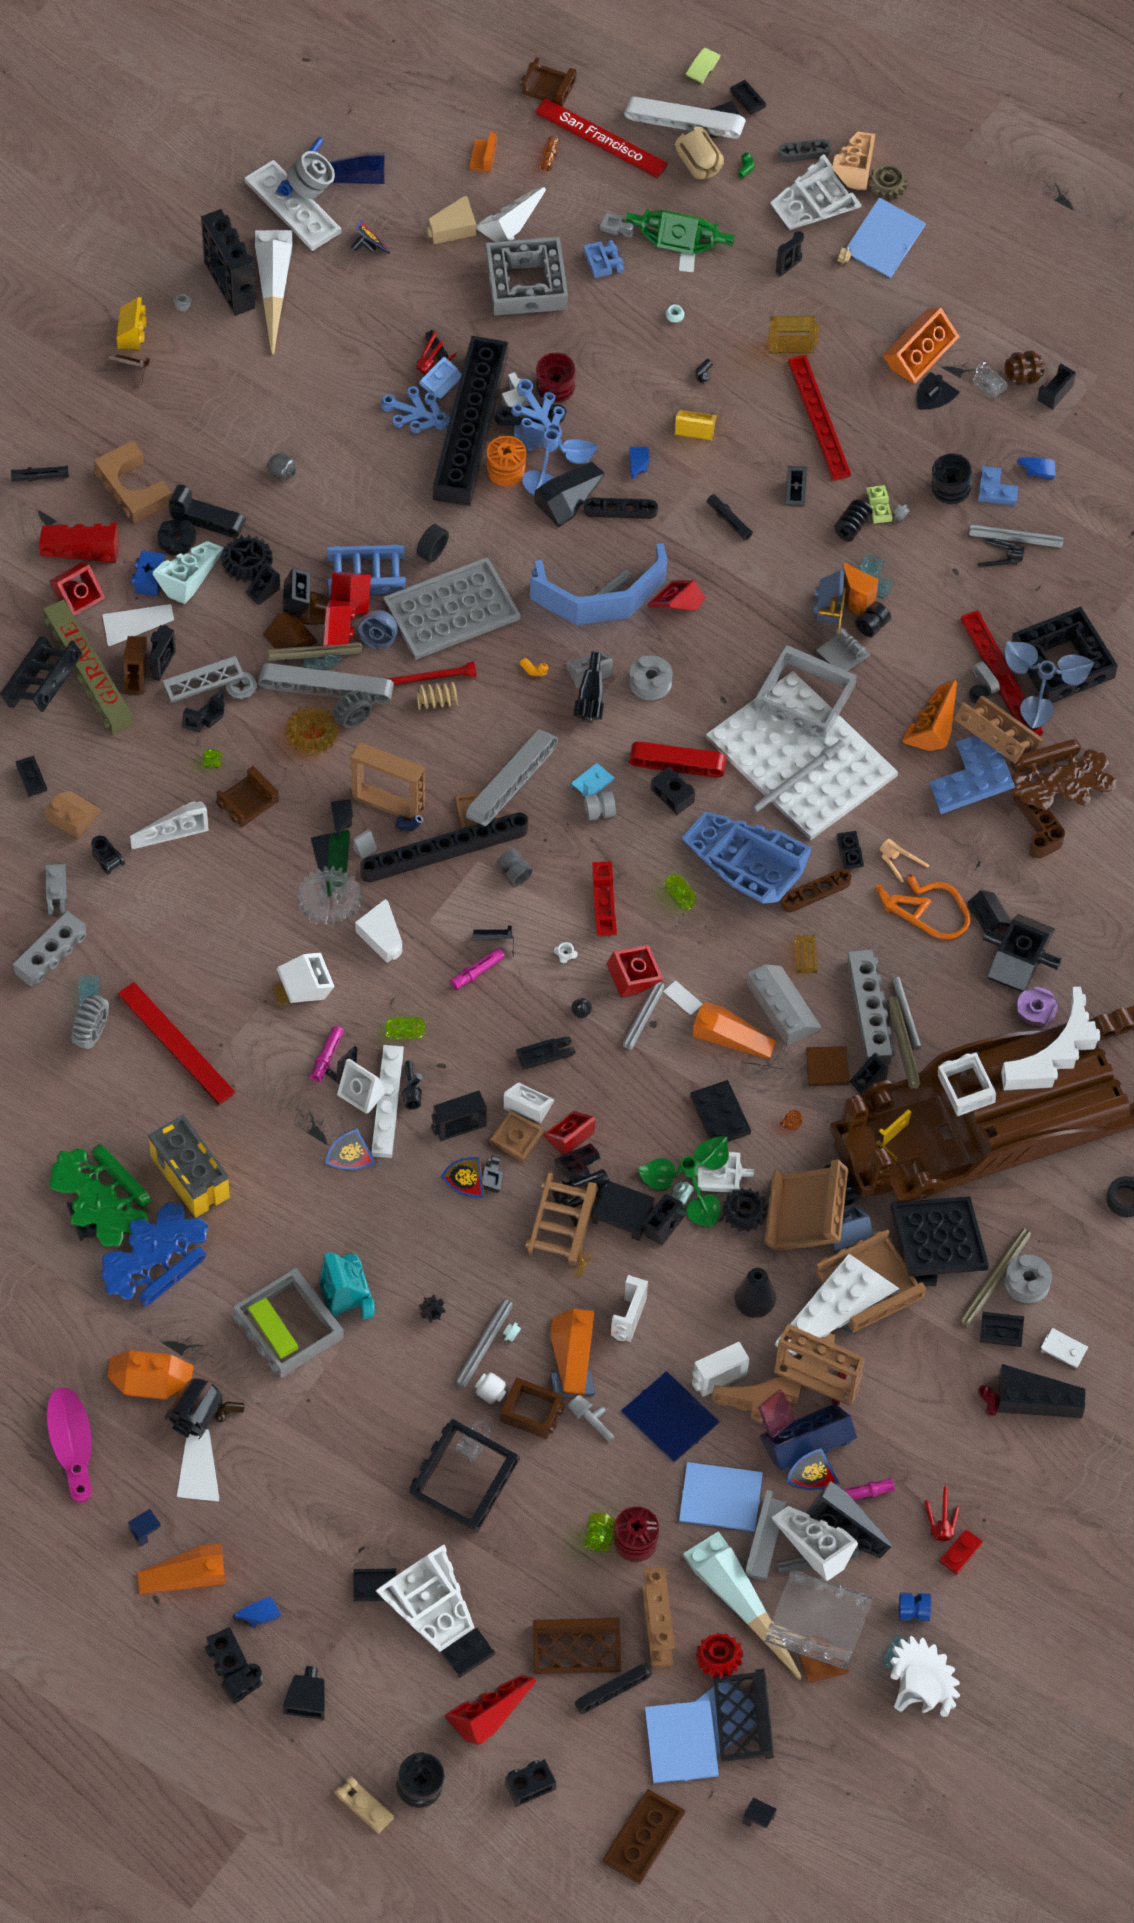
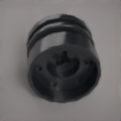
[932,453,972,504]
[396,1752,445,1808]

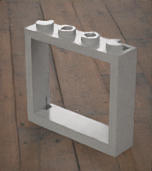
[755,645,857,738]
[233,1268,344,1378]

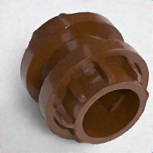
[1005,350,1045,385]

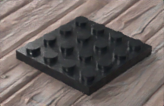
[890,1196,989,1277]

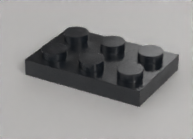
[690,1080,751,1142]

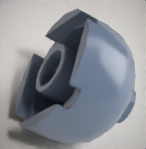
[358,610,398,649]

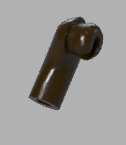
[215,1401,245,1422]

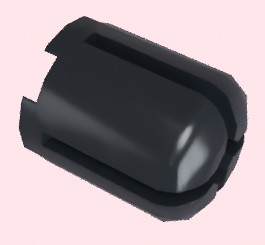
[165,1378,223,1440]

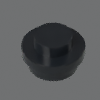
[969,685,988,704]

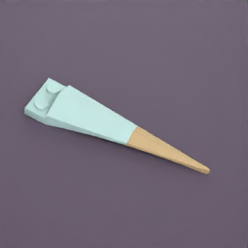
[683,1531,801,1679]

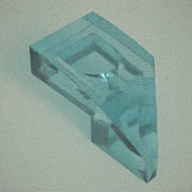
[302,654,342,671]

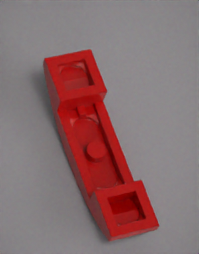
[592,861,617,936]

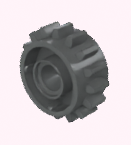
[332,690,373,728]

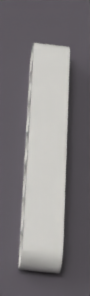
[624,97,746,139]

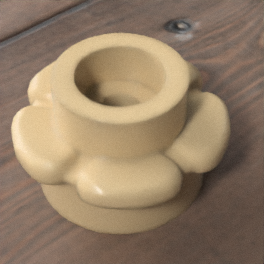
[837,247,851,265]

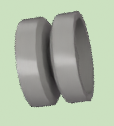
[287,151,335,199]

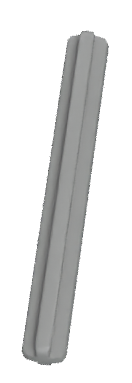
[969,524,1064,548]
[456,1299,513,1388]

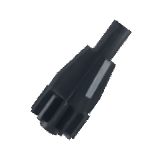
[573,651,604,723]

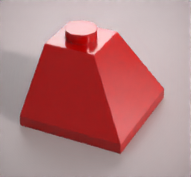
[648,580,706,611]

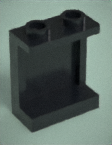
[591,1181,655,1241]

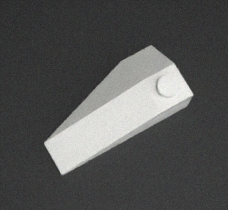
[476,187,546,242]

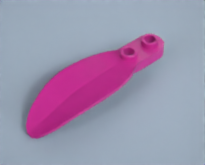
[47,1387,92,1503]

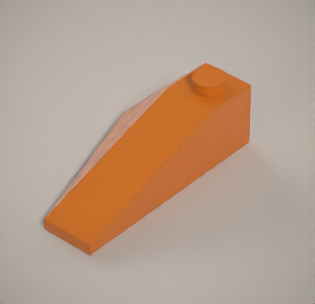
[902,680,957,752]
[550,1309,595,1396]
[138,1543,225,1594]

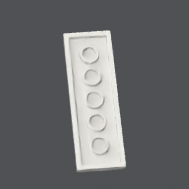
[245,160,341,251]

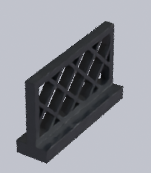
[713,1669,774,1762]

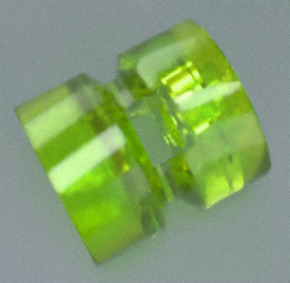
[584,1513,616,1552]

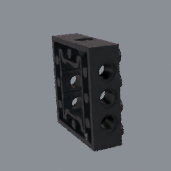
[201,209,257,316]
[1011,606,1118,703]

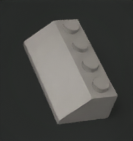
[746,964,822,1046]

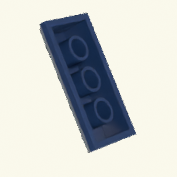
[760,1404,857,1470]

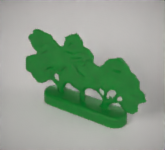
[49,1144,151,1247]

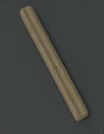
[267,642,362,661]

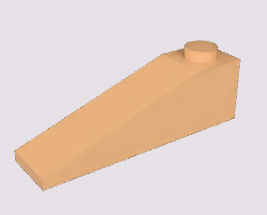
[832,132,876,190]

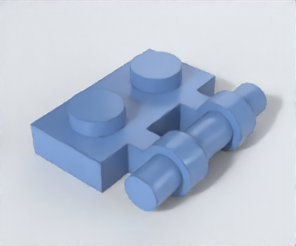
[583,240,624,278]

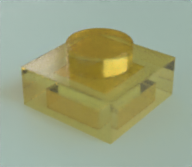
[272,983,290,1006]

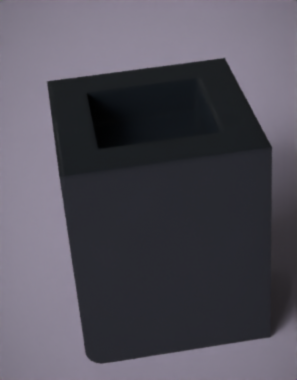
[742,1797,777,1828]

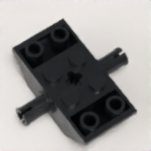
[983,914,1062,992]

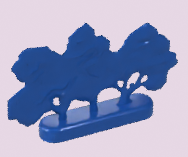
[101,1202,209,1306]

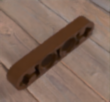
[781,869,852,912]

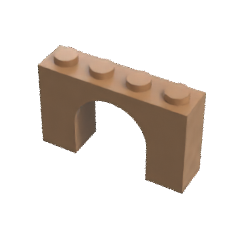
[93,440,172,524]

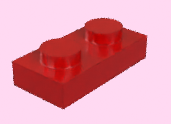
[940,1529,983,1575]

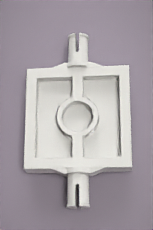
[696,1152,754,1193]

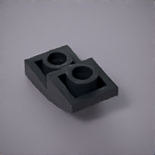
[836,831,864,869]

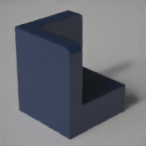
[128,1509,161,1547]

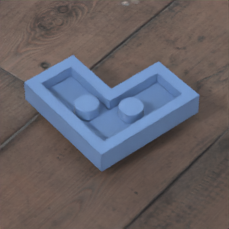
[978,466,1018,506]

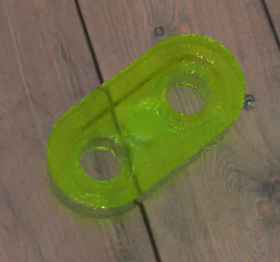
[665,874,696,910]
[385,1017,426,1039]

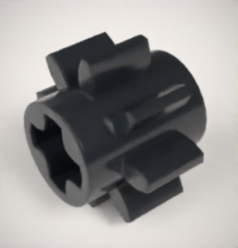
[419,1295,446,1322]

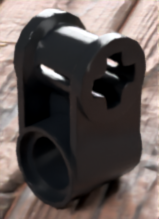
[91,835,125,875]
[221,1663,263,1703]

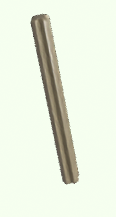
[887,996,921,1089]
[959,1228,1031,1327]

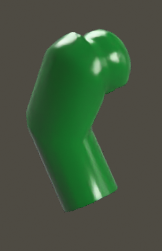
[737,152,755,179]

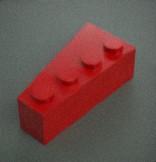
[39,522,119,563]

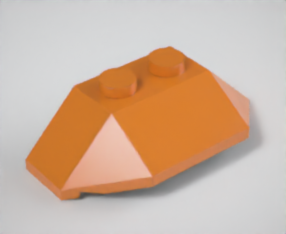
[107,1350,194,1400]

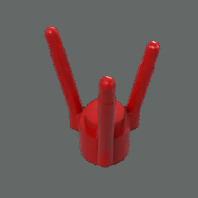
[416,332,457,375]
[925,1486,959,1541]

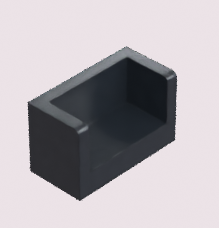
[1037,364,1076,410]

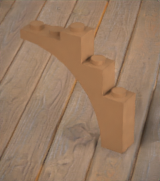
[712,1334,836,1423]

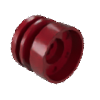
[536,352,576,403]
[614,1507,659,1562]

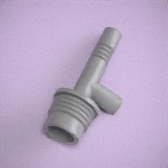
[568,1395,615,1442]

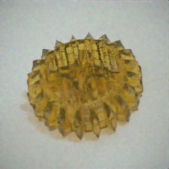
[286,705,339,755]

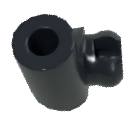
[695,359,713,383]

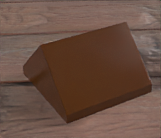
[263,613,317,661]

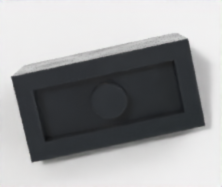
[967,890,1011,932]

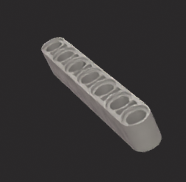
[258,663,394,704]
[466,730,558,826]

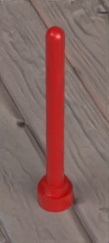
[387,661,477,685]

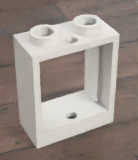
[938,1053,996,1116]
[692,1342,749,1397]

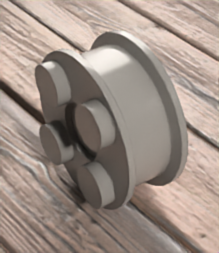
[629,656,673,701]
[1004,1255,1052,1304]

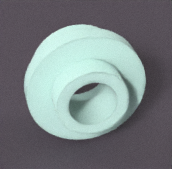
[666,305,684,323]
[503,1322,521,1342]

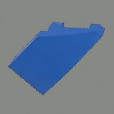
[629,447,649,479]
[1017,457,1056,480]
[233,1597,281,1628]

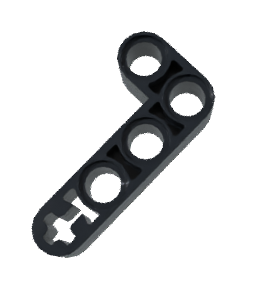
[169,485,246,538]

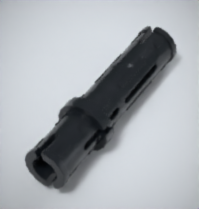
[11,465,69,482]
[706,494,753,541]

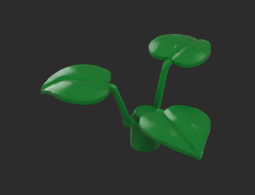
[638,1136,729,1228]

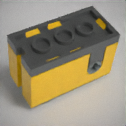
[148,1114,230,1218]

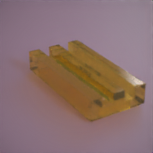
[795,935,817,973]

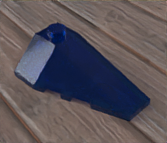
[329,152,385,184]

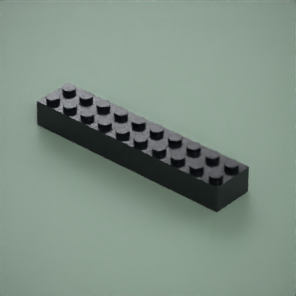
[433,336,508,506]

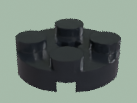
[157,519,196,555]

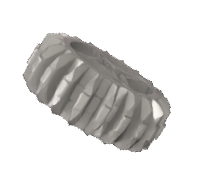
[71,994,109,1049]

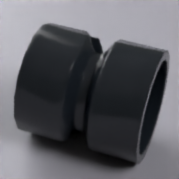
[855,601,891,638]

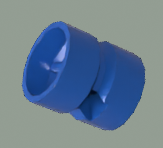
[899,1592,931,1622]

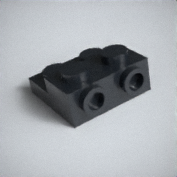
[149,625,176,681]

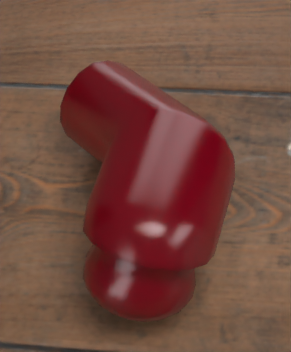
[978,1385,999,1416]

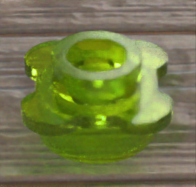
[202,749,222,768]

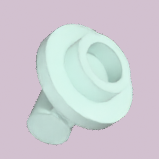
[672,1182,694,1205]

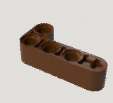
[1013,781,1065,858]

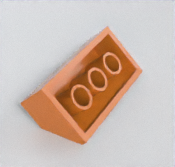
[882,307,960,384]

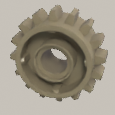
[868,164,908,201]

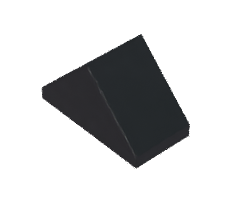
[786,466,807,505]
[245,562,280,605]
[850,1053,889,1094]

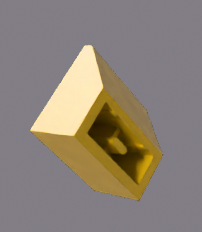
[117,297,147,350]

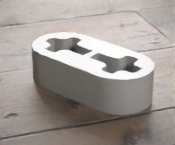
[972,661,1000,695]

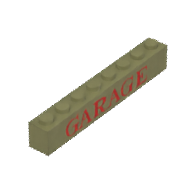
[42,600,134,735]

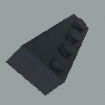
[998,1364,1085,1418]

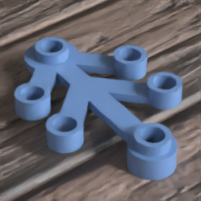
[511,379,565,439]
[381,386,450,434]

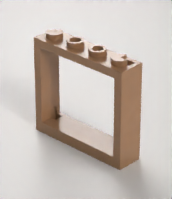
[349,742,425,821]
[774,1324,865,1406]

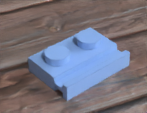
[419,357,462,401]

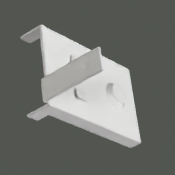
[1040,1328,1088,1369]

